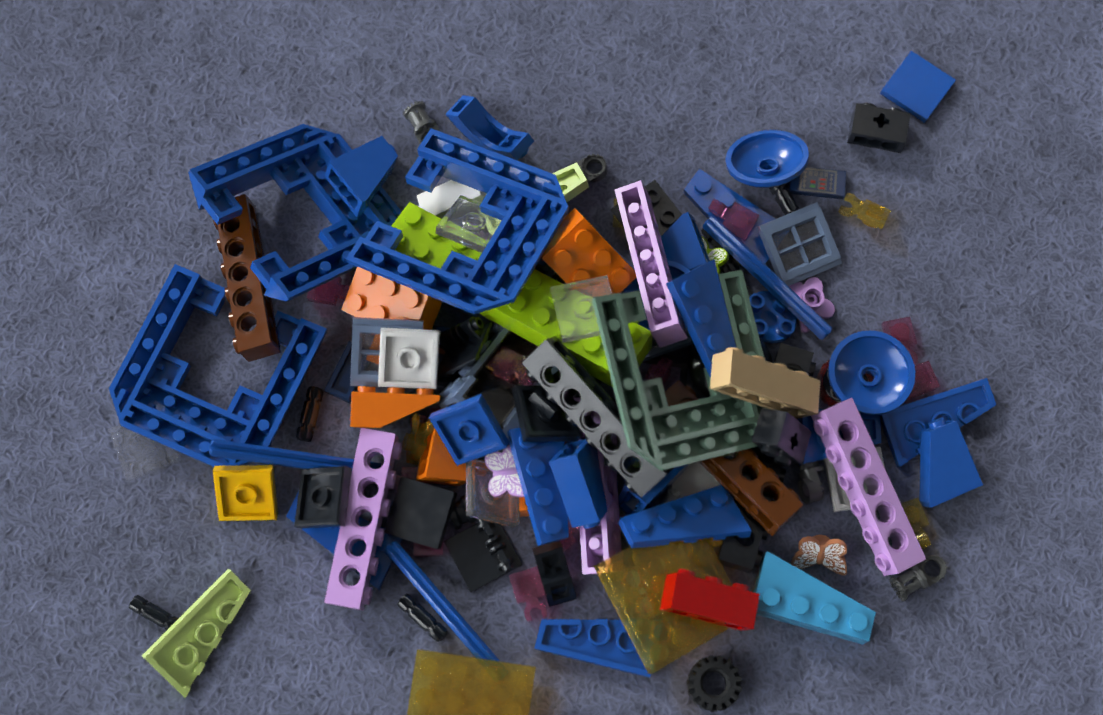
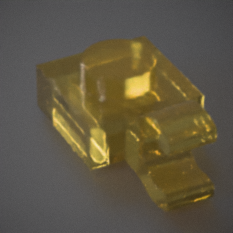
[838,193,891,229]
[402,413,434,465]
[901,497,931,550]

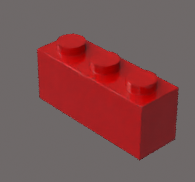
[660,569,760,631]

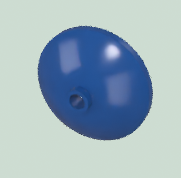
[726,130,809,188]
[828,330,915,415]

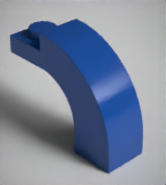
[445,95,534,160]

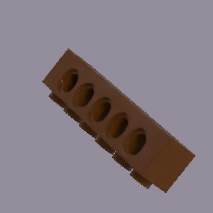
[213,194,281,362]
[665,380,804,537]

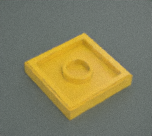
[213,465,278,521]

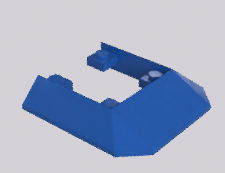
[188,124,402,302]
[346,128,569,315]
[109,264,328,467]

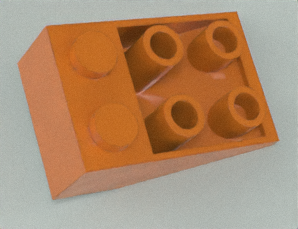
[350,386,440,428]

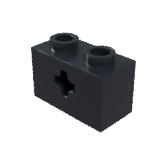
[847,103,911,153]
[752,408,812,466]

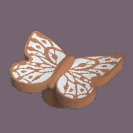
[790,535,847,576]

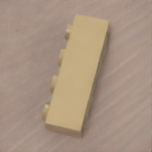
[710,347,820,419]

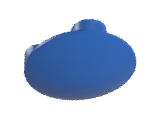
[749,291,797,343]

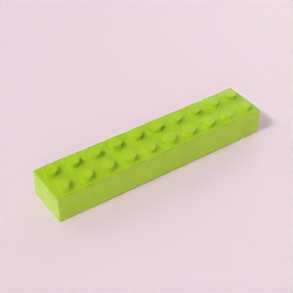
[392,202,653,387]

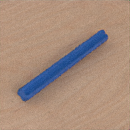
[702,216,832,340]
[209,439,383,473]
[384,540,509,682]

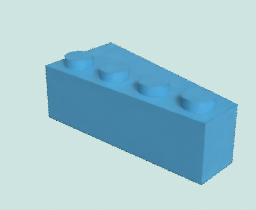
[753,551,876,645]

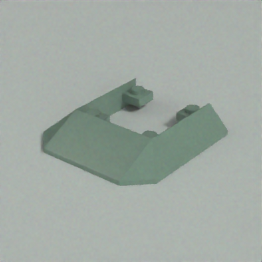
[592,270,768,471]

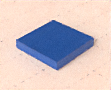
[880,51,956,123]
[429,394,510,466]

